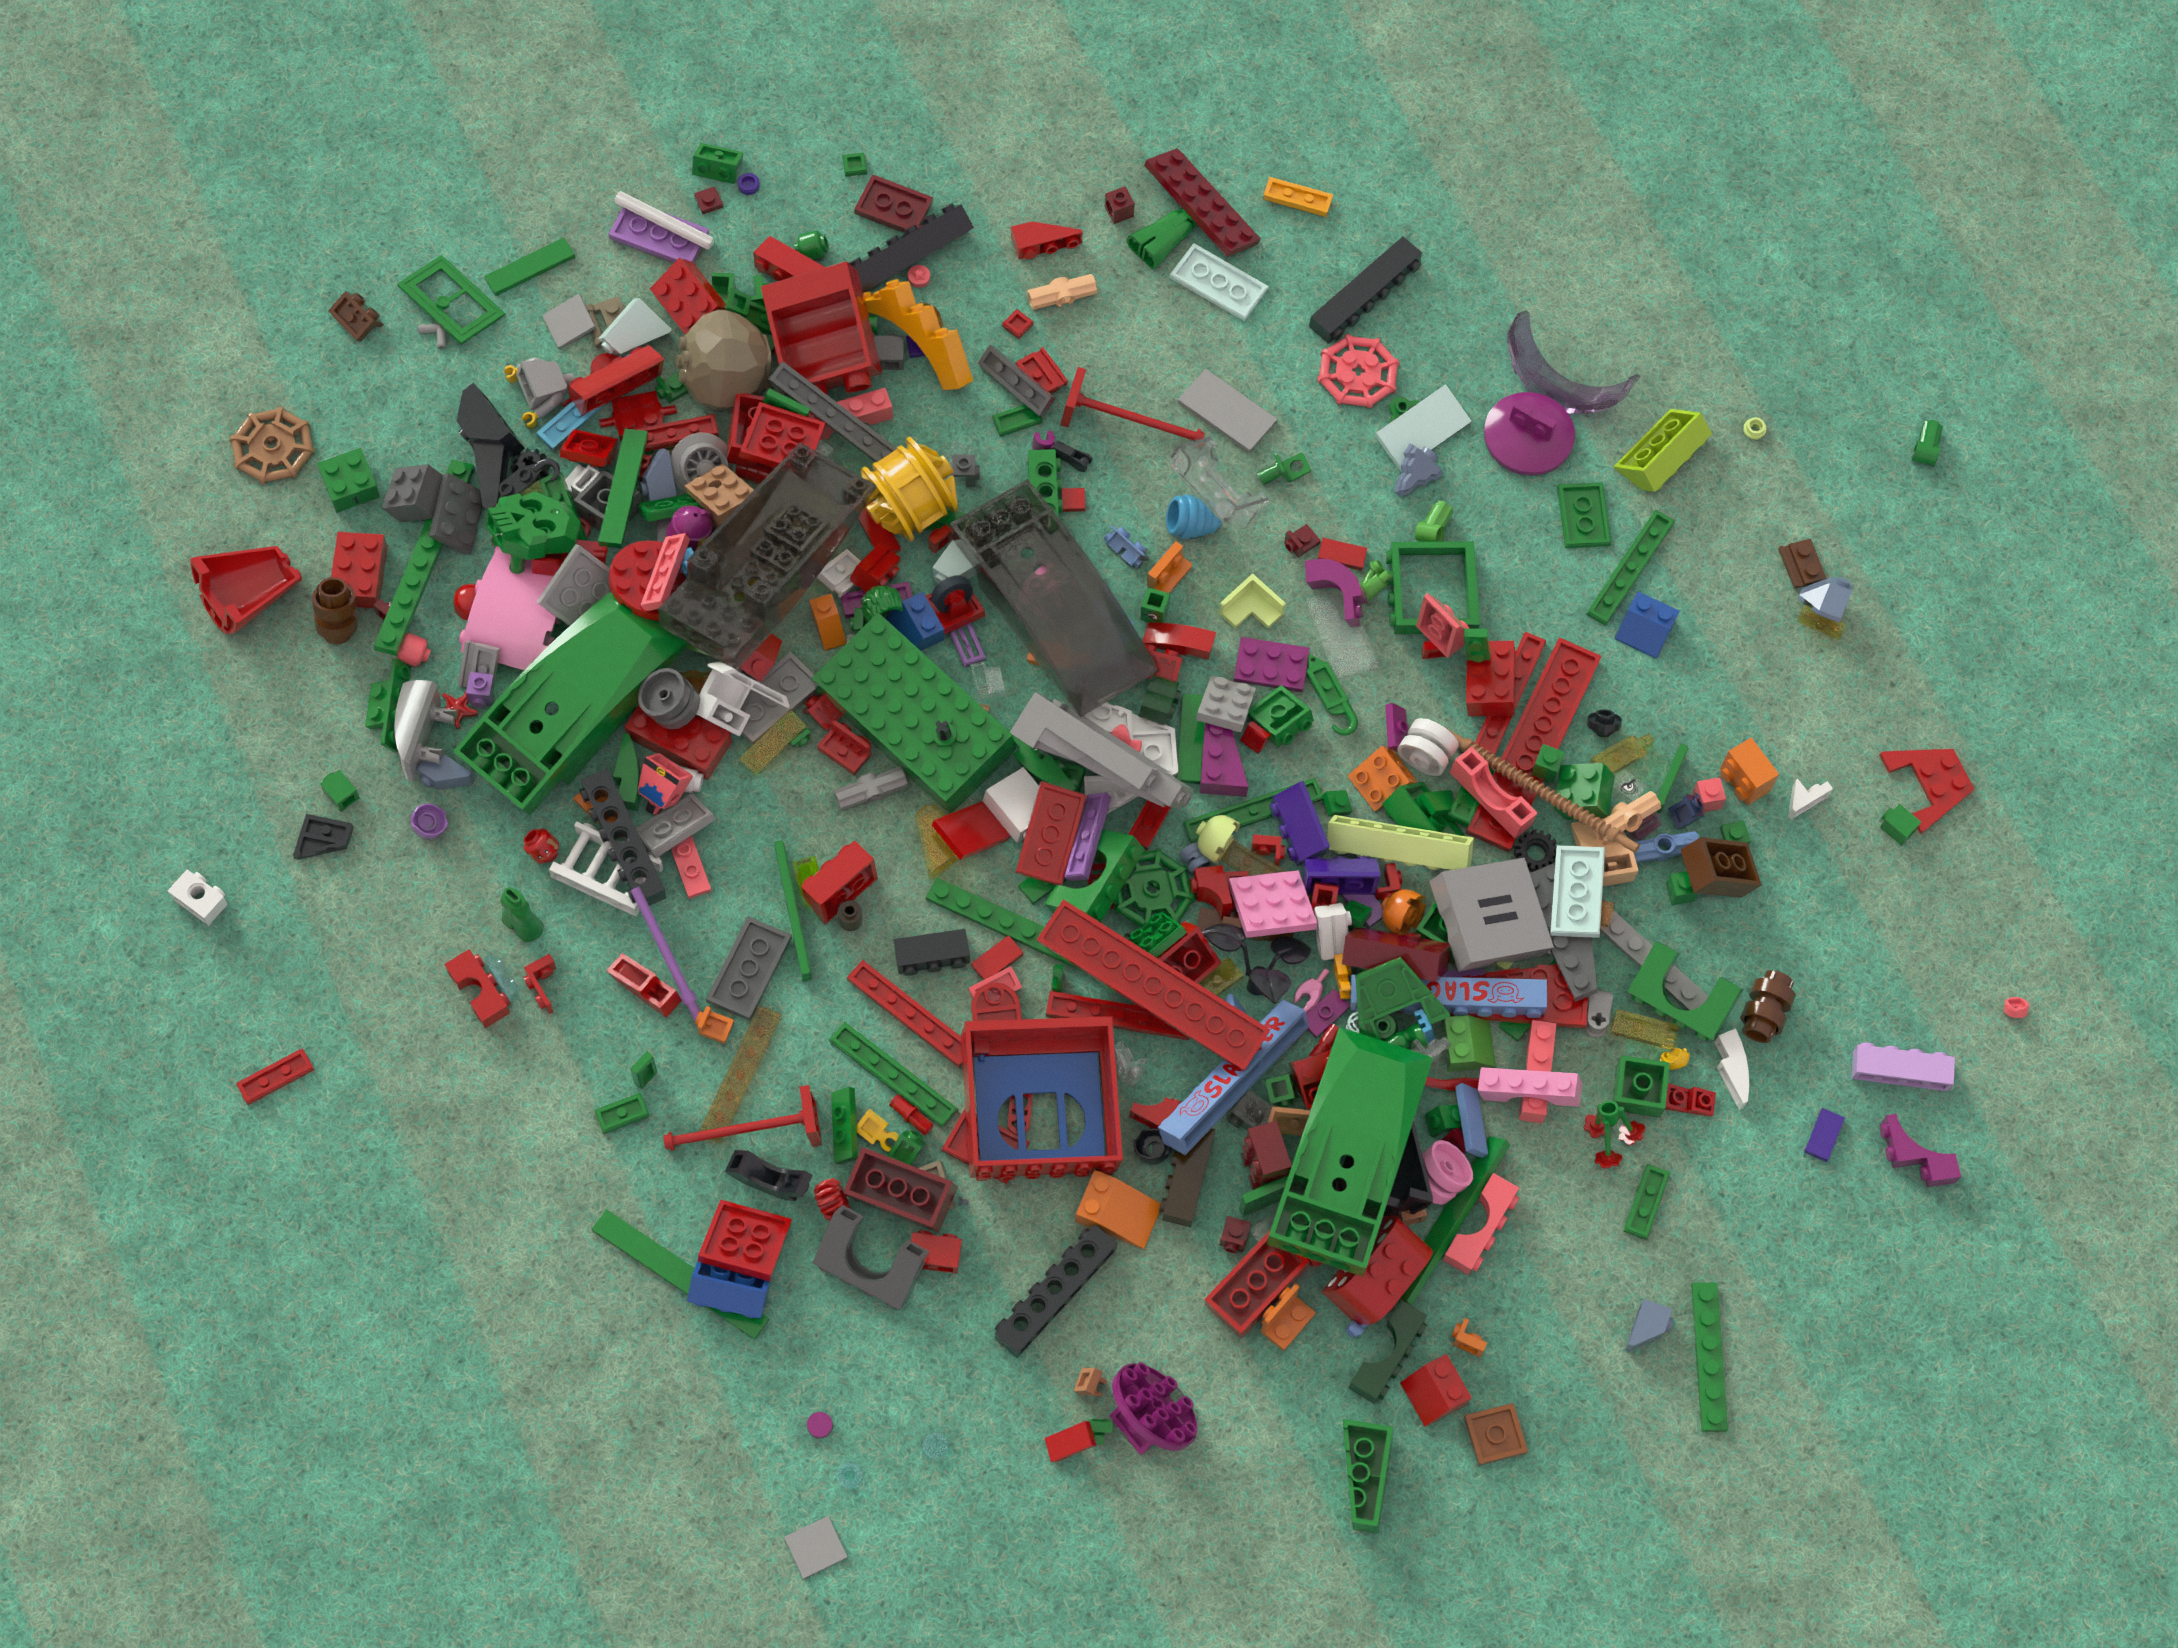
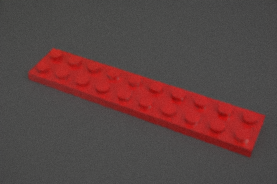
[1466,637,1602,853]
[1037,899,1271,1071]

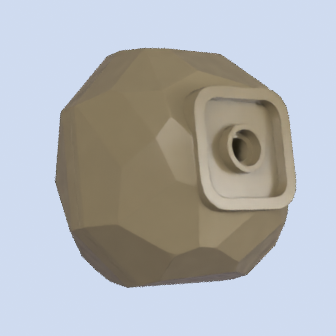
[676,310,771,411]

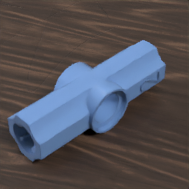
[1634,831,1699,864]

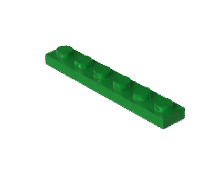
[1691,1283,1728,1432]

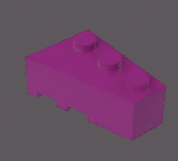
[1200,723,1248,797]

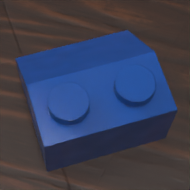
[1615,591,1680,659]
[885,592,944,651]

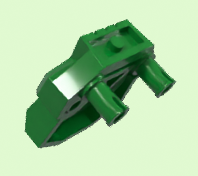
[485,491,580,574]

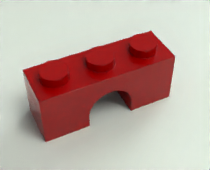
[444,949,511,1028]

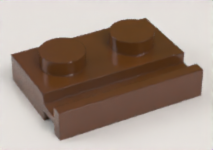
[1778,539,1826,589]

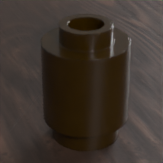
[838,901,862,931]

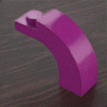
[1305,559,1368,627]

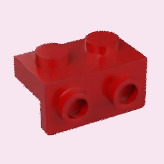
[817,720,872,776]

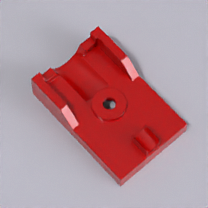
[532,540,608,576]

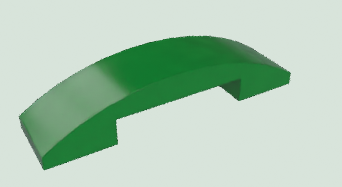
[725,288,772,335]

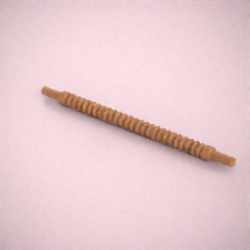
[1446,728,1640,853]

